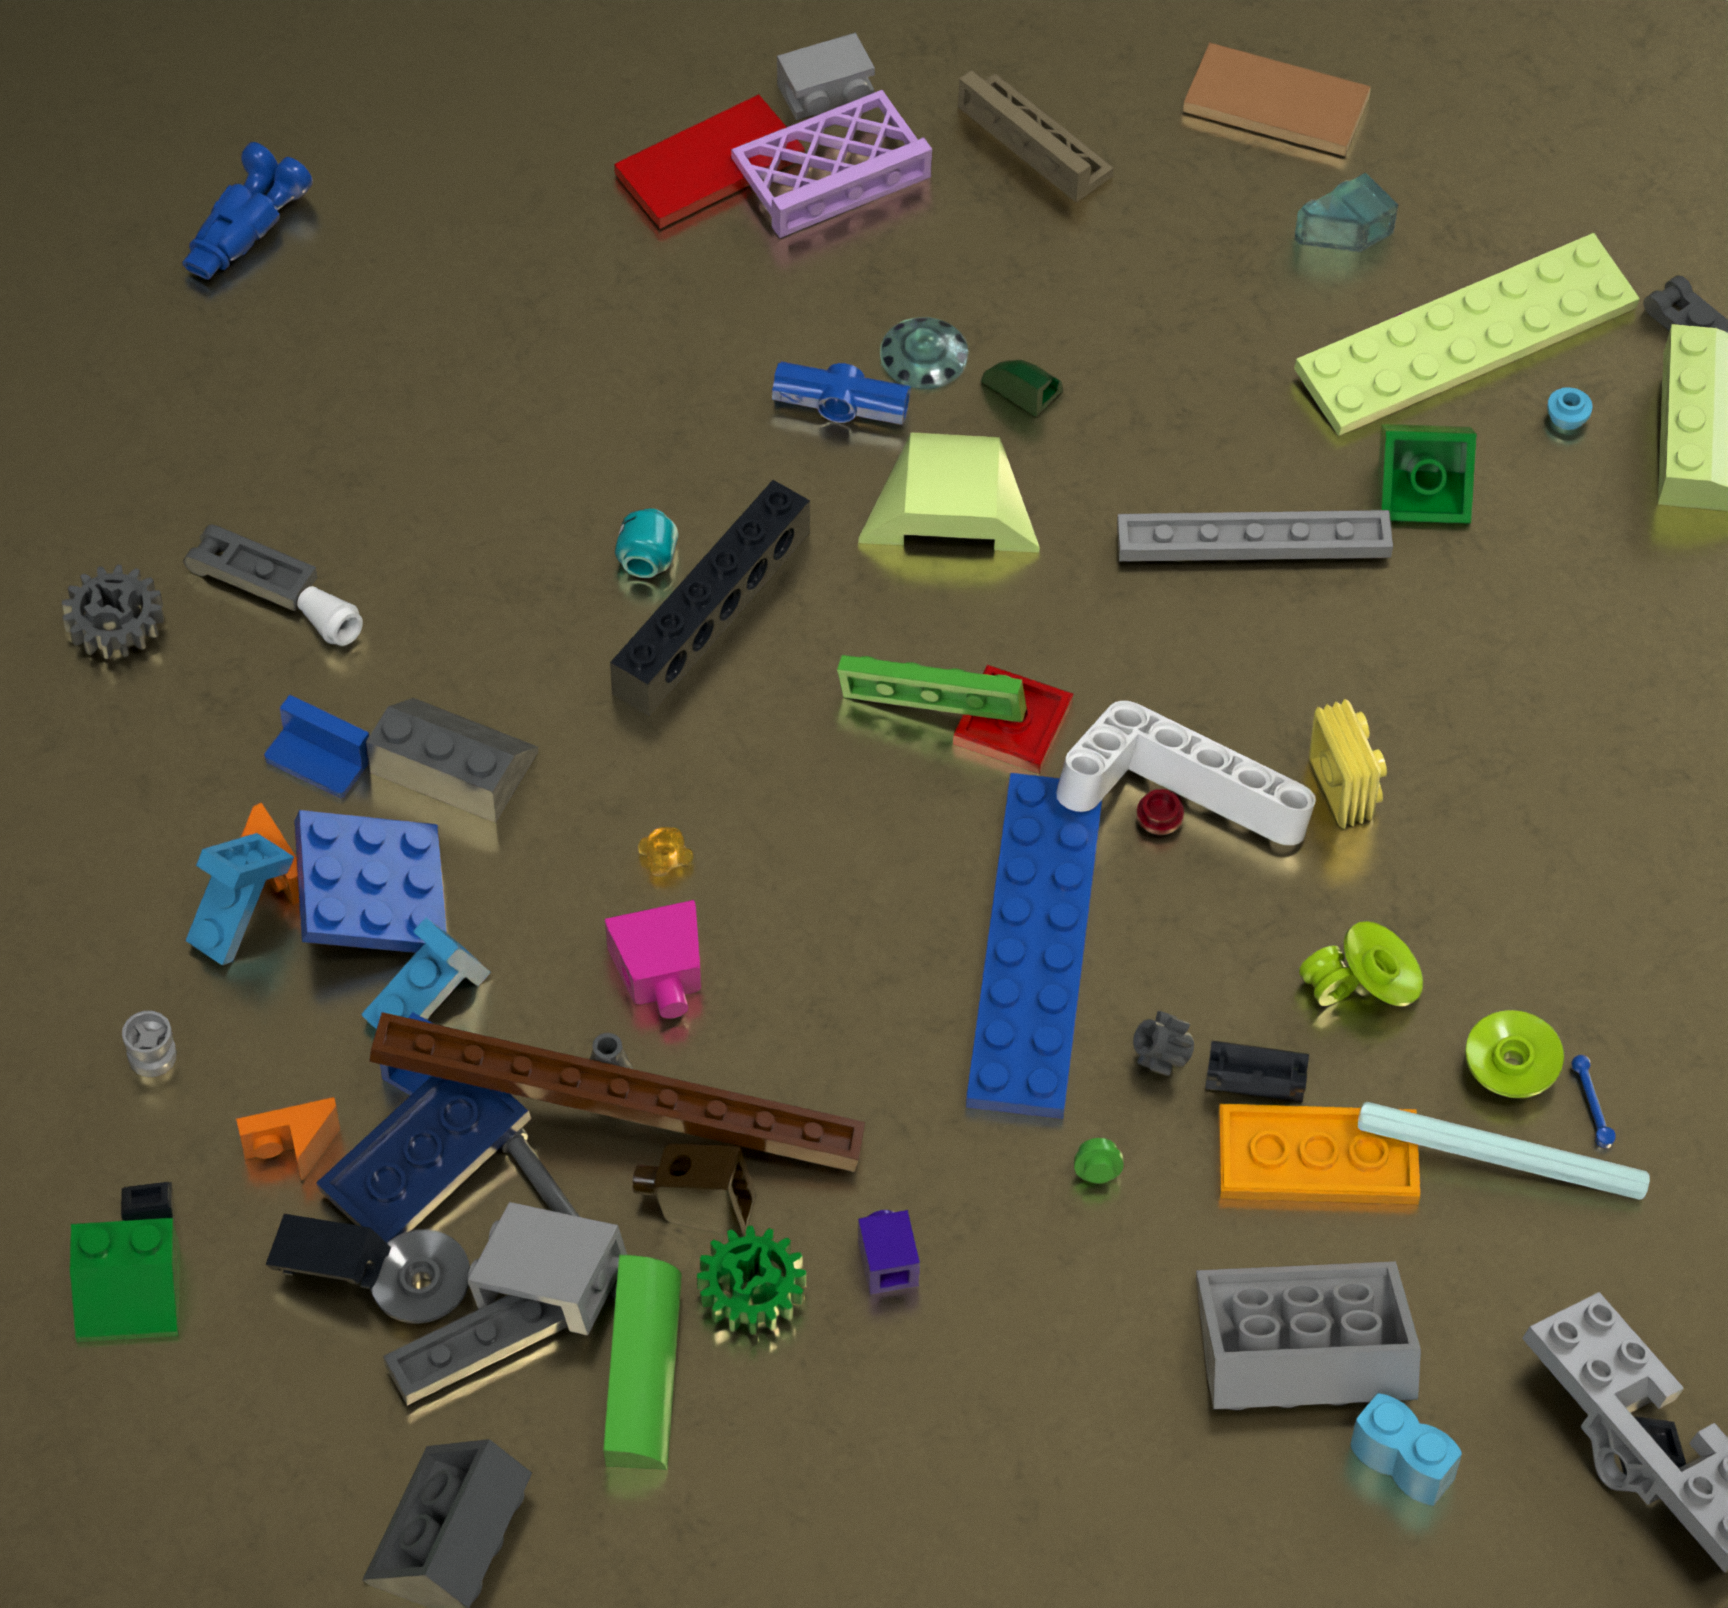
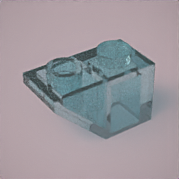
[1294,173,1398,252]

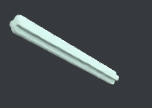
[1358,1102,1650,1200]

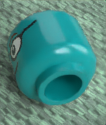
[615,508,679,578]

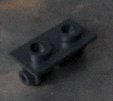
[1205,1040,1309,1102]

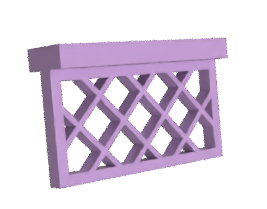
[731,90,932,238]

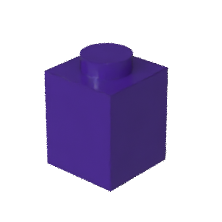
[858,1210,920,1295]

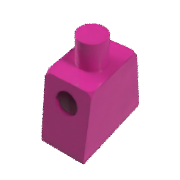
[605,900,701,1019]

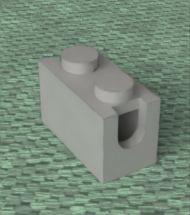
[777,33,875,120]

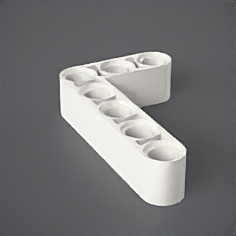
[1056,701,1316,845]

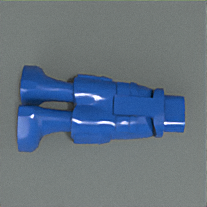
[182,142,313,280]

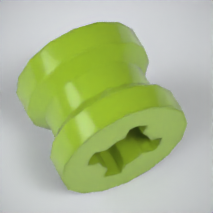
[1299,945,1360,1006]

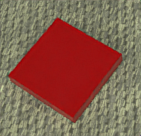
[953,665,1074,774]

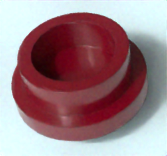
[1136,789,1184,835]

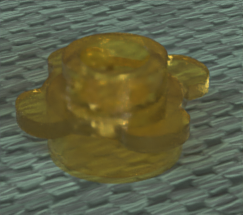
[638,827,694,877]

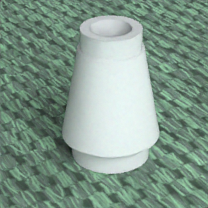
[297,586,363,646]

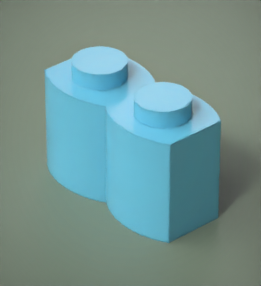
[1350,1393,1462,1506]

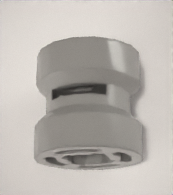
[122,1011,177,1077]

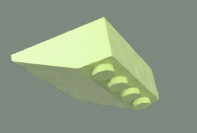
[1658,324,1728,511]

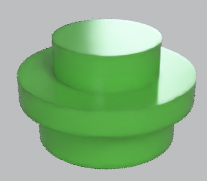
[1074,1138,1124,1183]

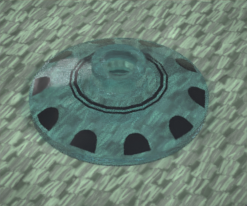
[880,317,968,389]

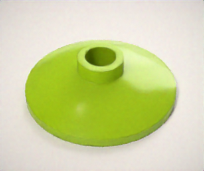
[1344,921,1423,1006]
[1465,1010,1564,1098]

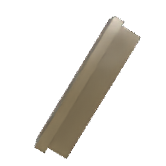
[958,70,1114,203]

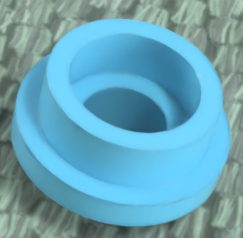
[1547,387,1593,430]

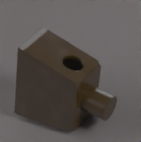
[633,1143,757,1237]

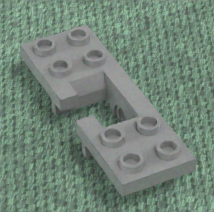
[1522,1292,1728,1573]

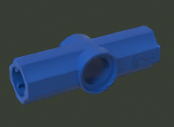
[772,361,911,425]

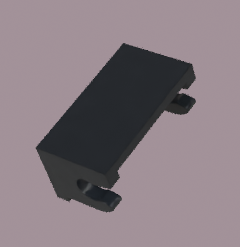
[266,1214,391,1289]

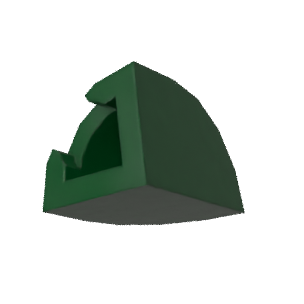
[981,360,1063,417]

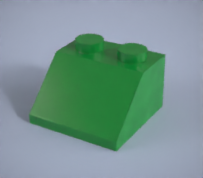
[1378,424,1477,523]
[70,1218,180,1342]

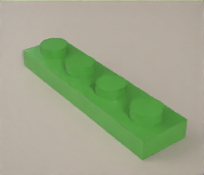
[837,655,1027,722]

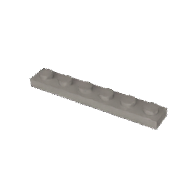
[1117,510,1393,561]

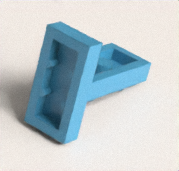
[185,833,294,965]
[361,917,491,1029]

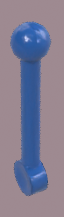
[1571,1055,1616,1148]

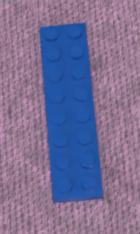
[966,773,1102,1119]

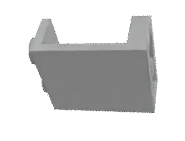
[468,1202,627,1335]

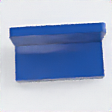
[264,695,369,798]

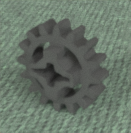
[62,565,164,659]

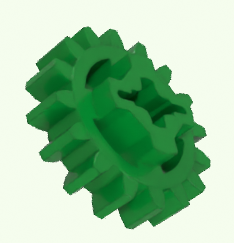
[697,1225,806,1334]

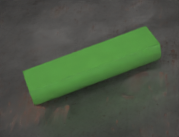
[603,1255,682,1470]

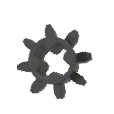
[1133,1011,1194,1076]

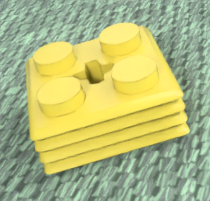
[1309,699,1387,829]

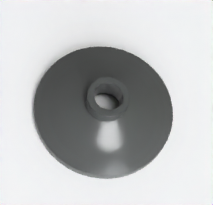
[371,1229,470,1323]

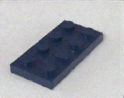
[316,1076,531,1243]

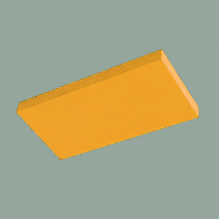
[1218,1104,1420,1205]

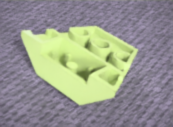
[858,433,1040,553]

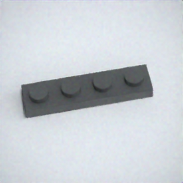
[383,1295,568,1405]

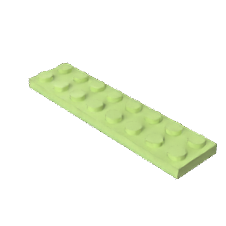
[1294,233,1640,436]

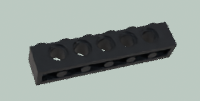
[610,480,810,716]

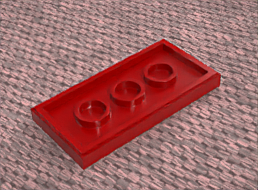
[614,94,805,229]

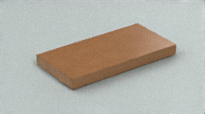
[1183,42,1371,156]

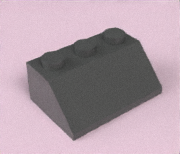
[366,698,539,823]
[362,1439,532,1608]

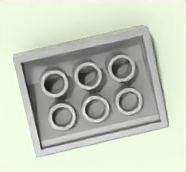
[1196,1261,1421,1410]

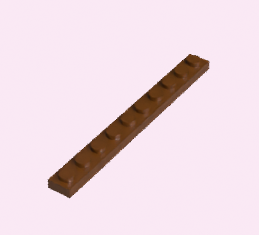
[369,1012,865,1172]

